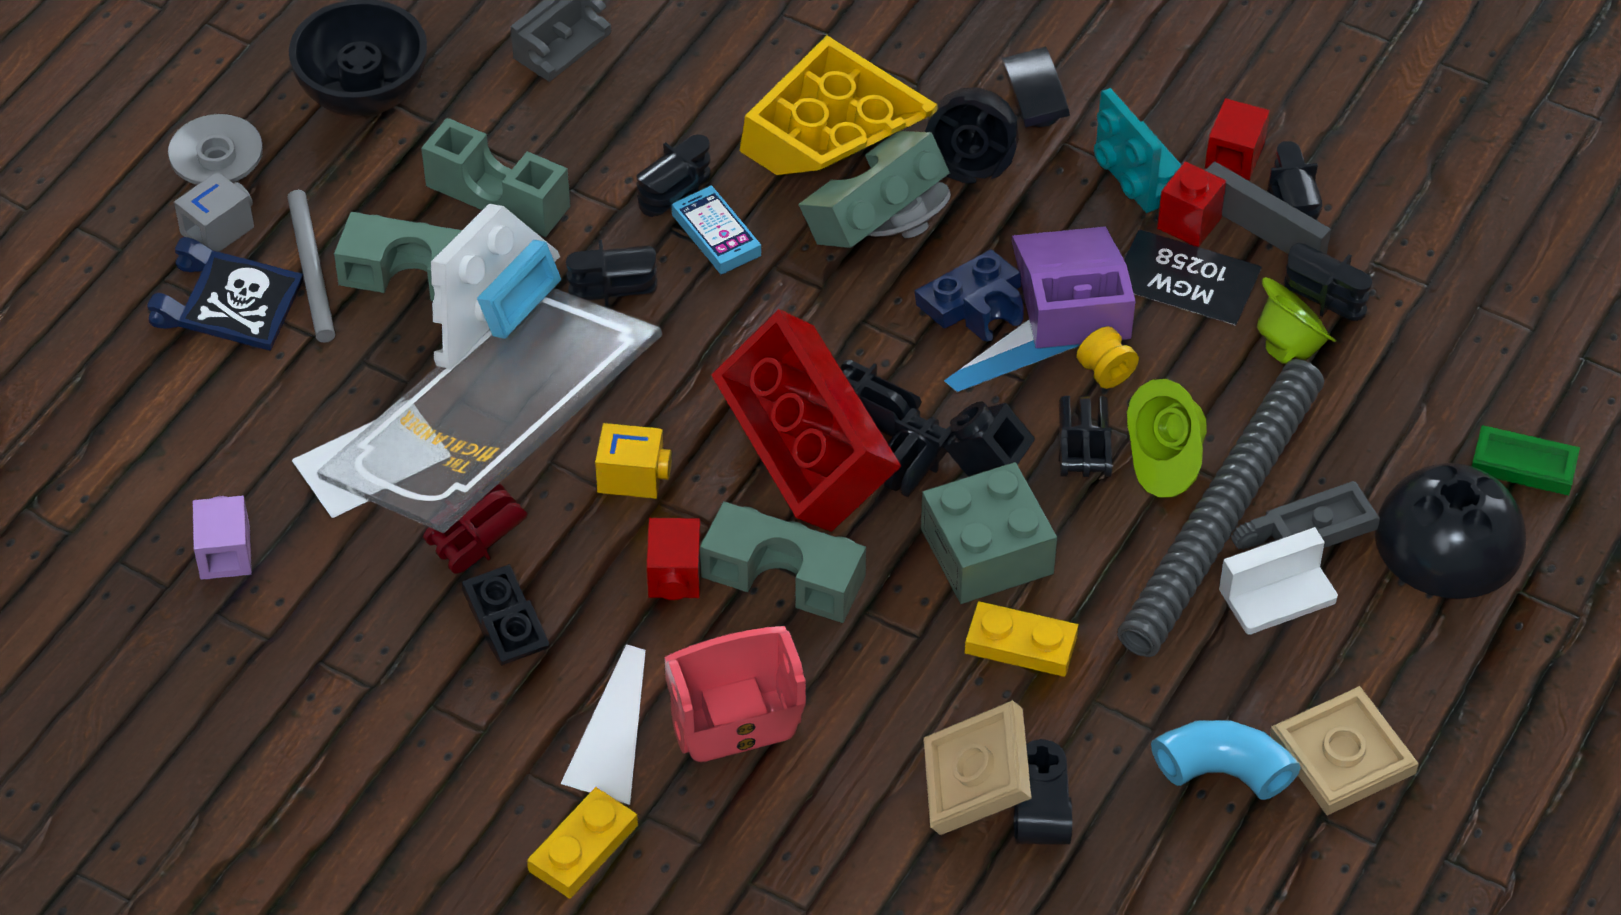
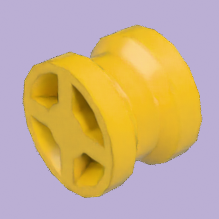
[1076,326,1139,389]

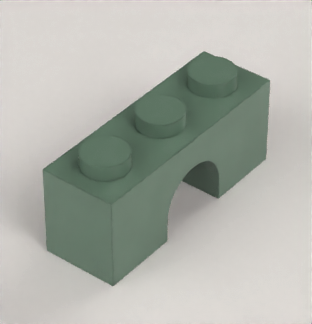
[421,118,570,237]
[798,131,950,248]
[334,212,462,301]
[700,501,866,623]

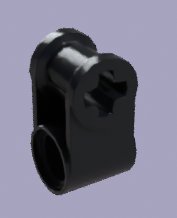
[1014,739,1072,845]

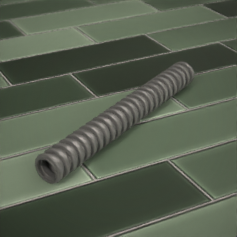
[1117,359,1324,657]

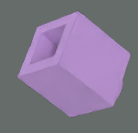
[193,496,252,580]

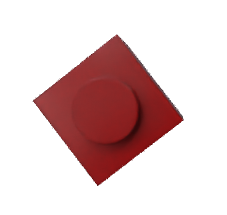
[1205,98,1270,180]
[1157,161,1226,247]
[647,518,701,600]

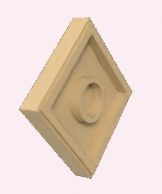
[1270,686,1419,816]
[924,700,1031,835]

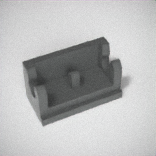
[510,0,611,82]

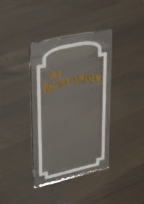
[317,288,662,533]

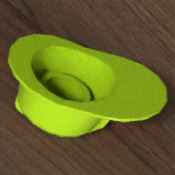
[1257,277,1337,364]
[1127,379,1207,498]

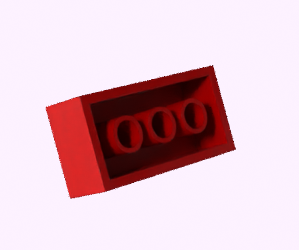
[711,309,901,532]

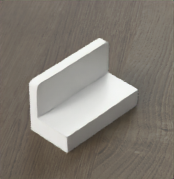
[1219,527,1338,634]

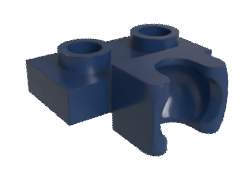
[915,249,1024,341]

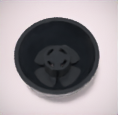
[289,0,427,117]
[1375,463,1526,599]

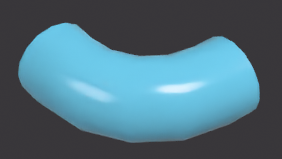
[1151,720,1301,800]

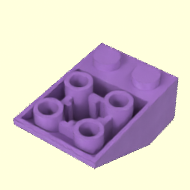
[1012,227,1135,348]

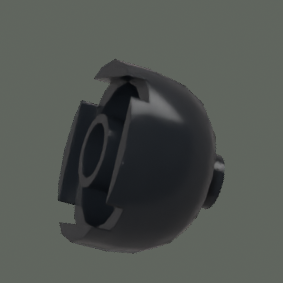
[925,87,1019,183]

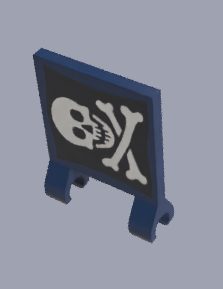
[147,237,303,351]

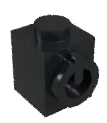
[943,401,1035,477]

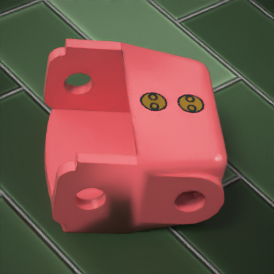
[665,626,806,762]

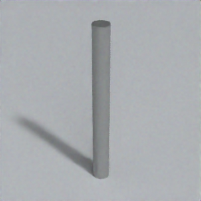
[287,190,335,342]

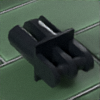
[636,134,711,217]
[1267,141,1322,221]
[566,240,657,308]
[1284,243,1372,321]
[840,360,922,437]
[1059,396,1112,477]
[884,408,953,497]

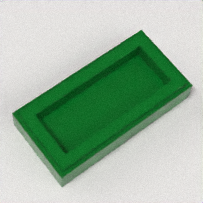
[1472,425,1580,496]

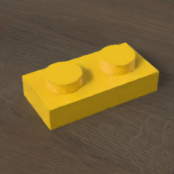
[965,601,1079,677]
[527,787,638,899]

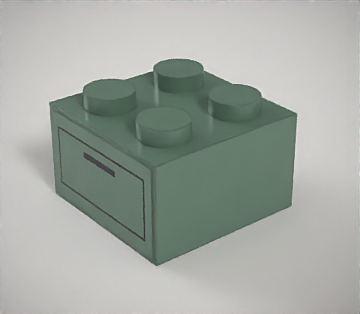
[921,462,1057,604]

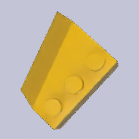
[739,36,937,175]

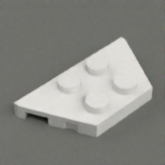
[431,204,560,369]

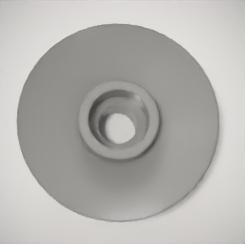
[168,114,263,185]
[869,182,951,238]

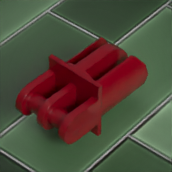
[423,479,527,574]

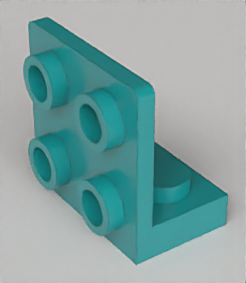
[1094,88,1181,213]

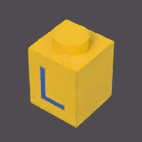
[595,423,672,499]

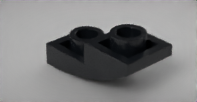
[1002,47,1070,127]
[462,564,550,666]

